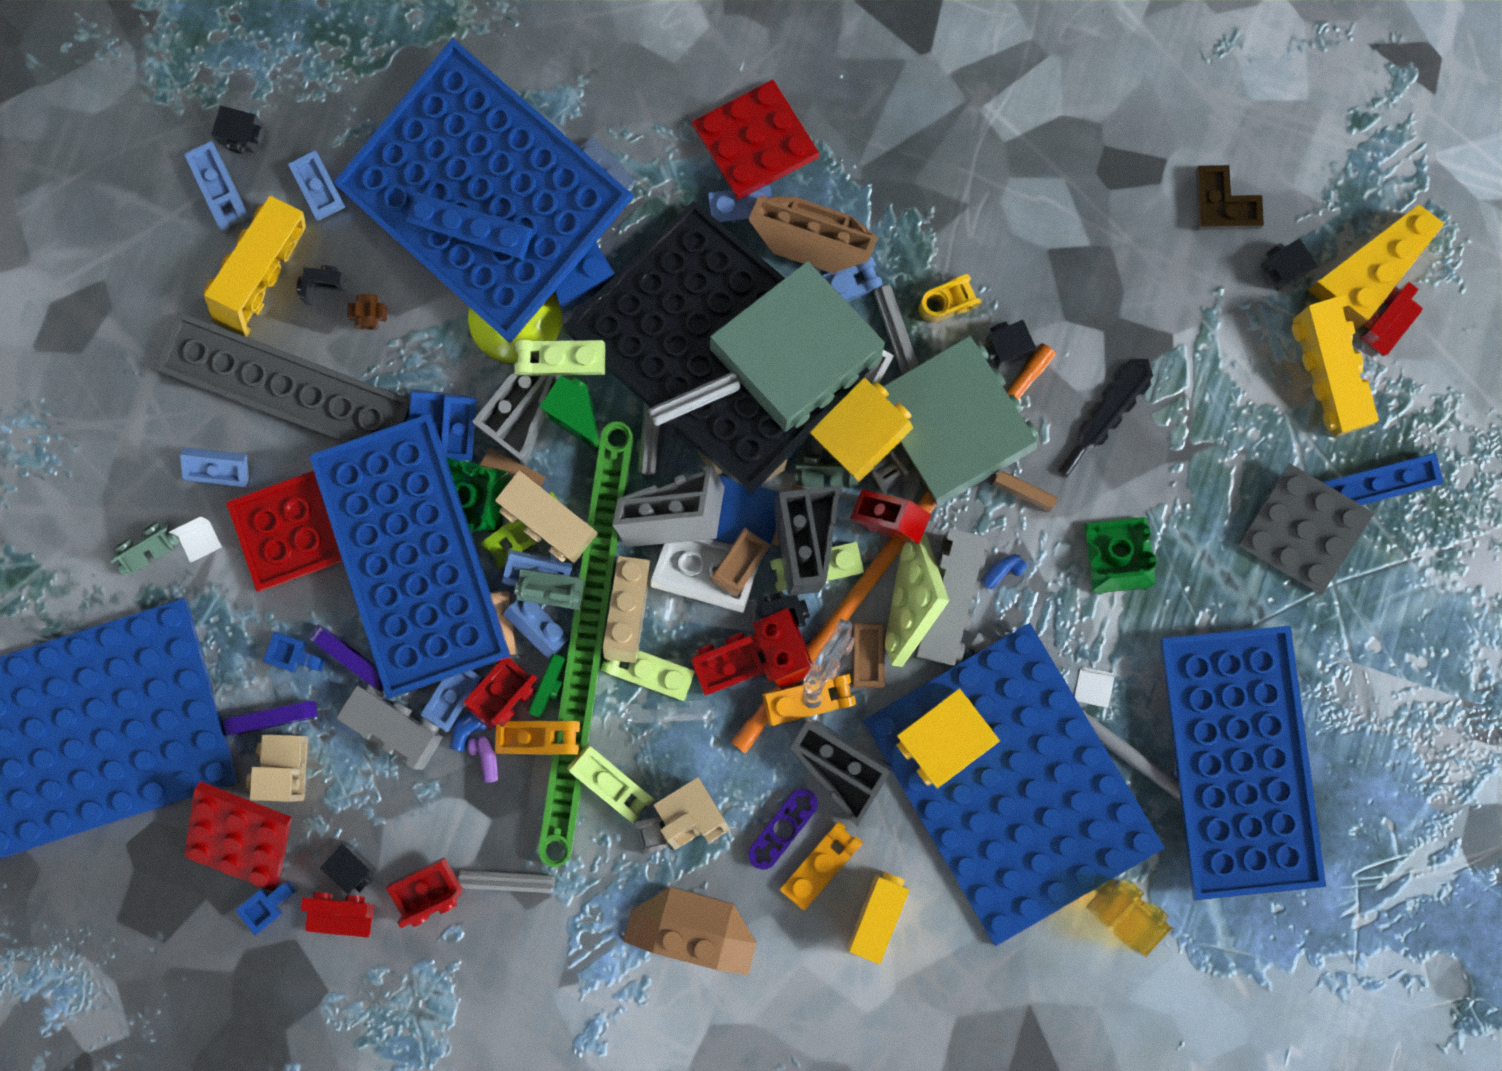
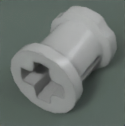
[633,816,669,855]

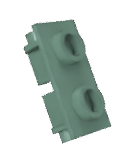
[795,454,859,488]
[110,521,179,576]
[515,568,584,610]

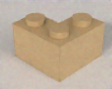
[246,735,308,802]

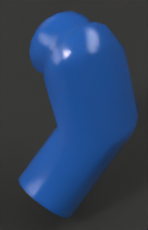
[981,554,1027,590]

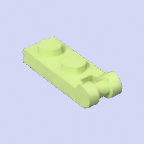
[514,340,605,375]
[770,542,864,593]
[600,650,695,702]
[567,744,655,824]

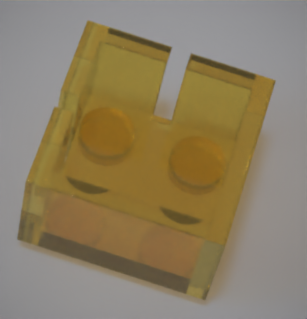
[1086,879,1172,957]

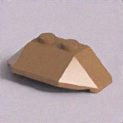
[749,196,878,273]
[623,887,757,975]

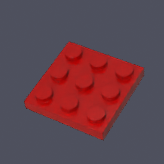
[692,79,819,201]
[226,470,343,593]
[184,781,292,892]

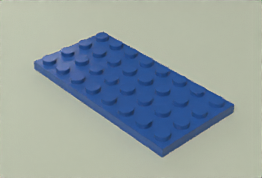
[309,413,511,699]
[1160,626,1326,900]

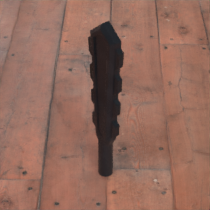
[1058,359,1153,478]

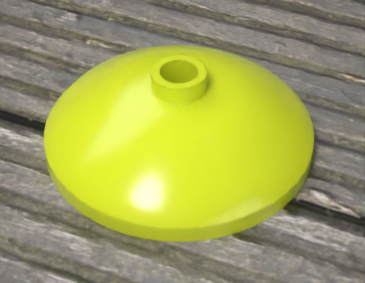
[468,292,562,364]

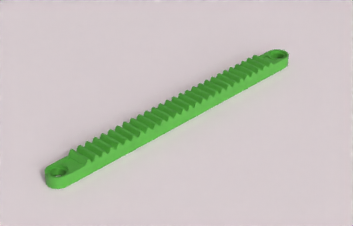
[539,421,633,867]

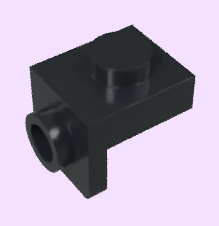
[296,265,348,305]
[760,592,810,628]

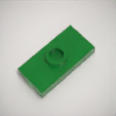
[528,654,567,718]

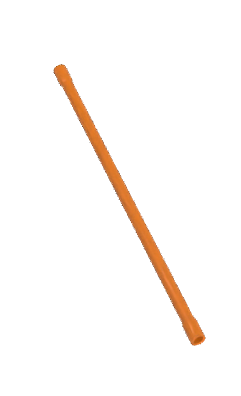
[731,343,1056,754]

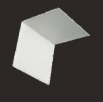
[169,516,222,563]
[1074,667,1119,708]

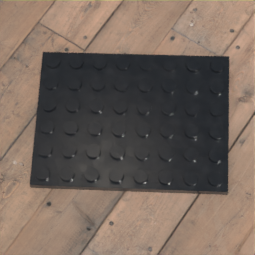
[563,201,880,496]

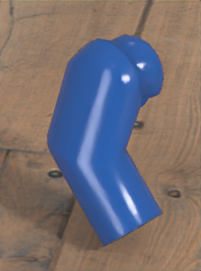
[449,712,487,752]

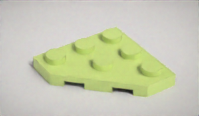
[885,534,949,667]

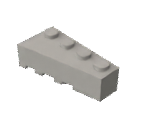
[915,528,988,668]

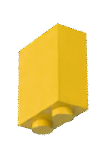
[811,377,913,482]
[896,688,1000,789]
[846,871,910,965]

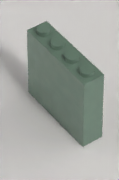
[710,261,885,432]
[883,335,1039,507]

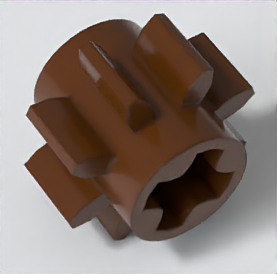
[347,294,387,330]

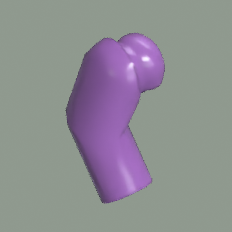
[468,736,498,783]

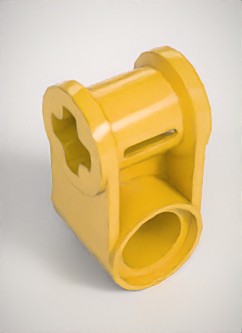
[918,274,982,324]

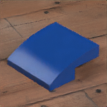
[408,390,477,461]
[713,476,778,555]

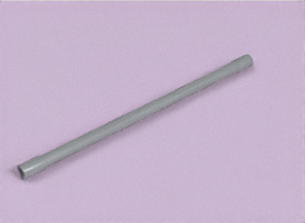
[968,632,1181,803]

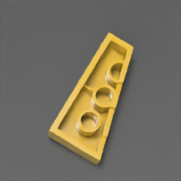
[204,196,306,337]
[1308,204,1445,329]
[1292,294,1379,437]

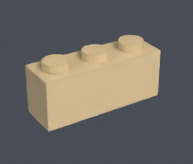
[495,470,598,563]
[603,556,651,663]

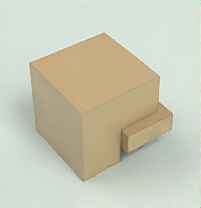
[654,777,731,850]

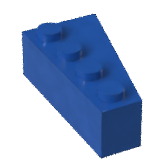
[555,242,615,314]

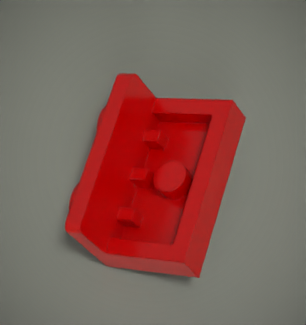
[1359,282,1423,357]
[691,633,765,696]
[461,658,537,729]
[386,857,463,928]
[301,892,375,938]

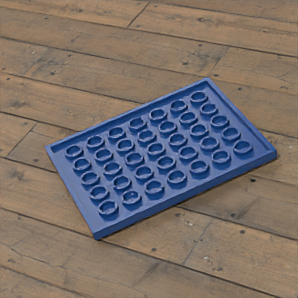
[333,37,635,342]
[0,598,240,859]
[863,623,1165,947]

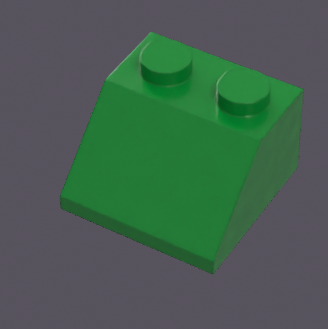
[539,375,600,451]

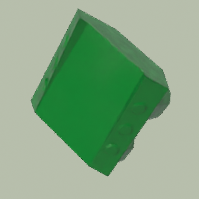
[446,457,512,533]
[1084,517,1157,595]

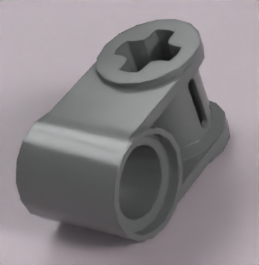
[868,450,910,494]

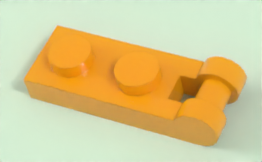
[762,673,856,726]
[495,721,580,755]
[780,821,863,911]

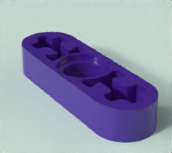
[309,624,384,692]
[223,701,318,736]
[749,789,818,870]

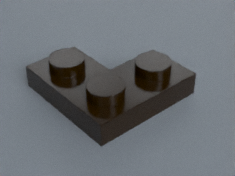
[1196,165,1264,230]

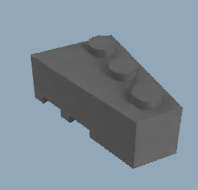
[773,485,842,596]
[790,716,892,827]

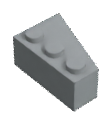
[472,353,560,466]
[613,464,724,547]
[336,684,444,770]

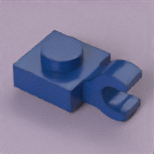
[263,631,326,673]
[235,881,297,936]

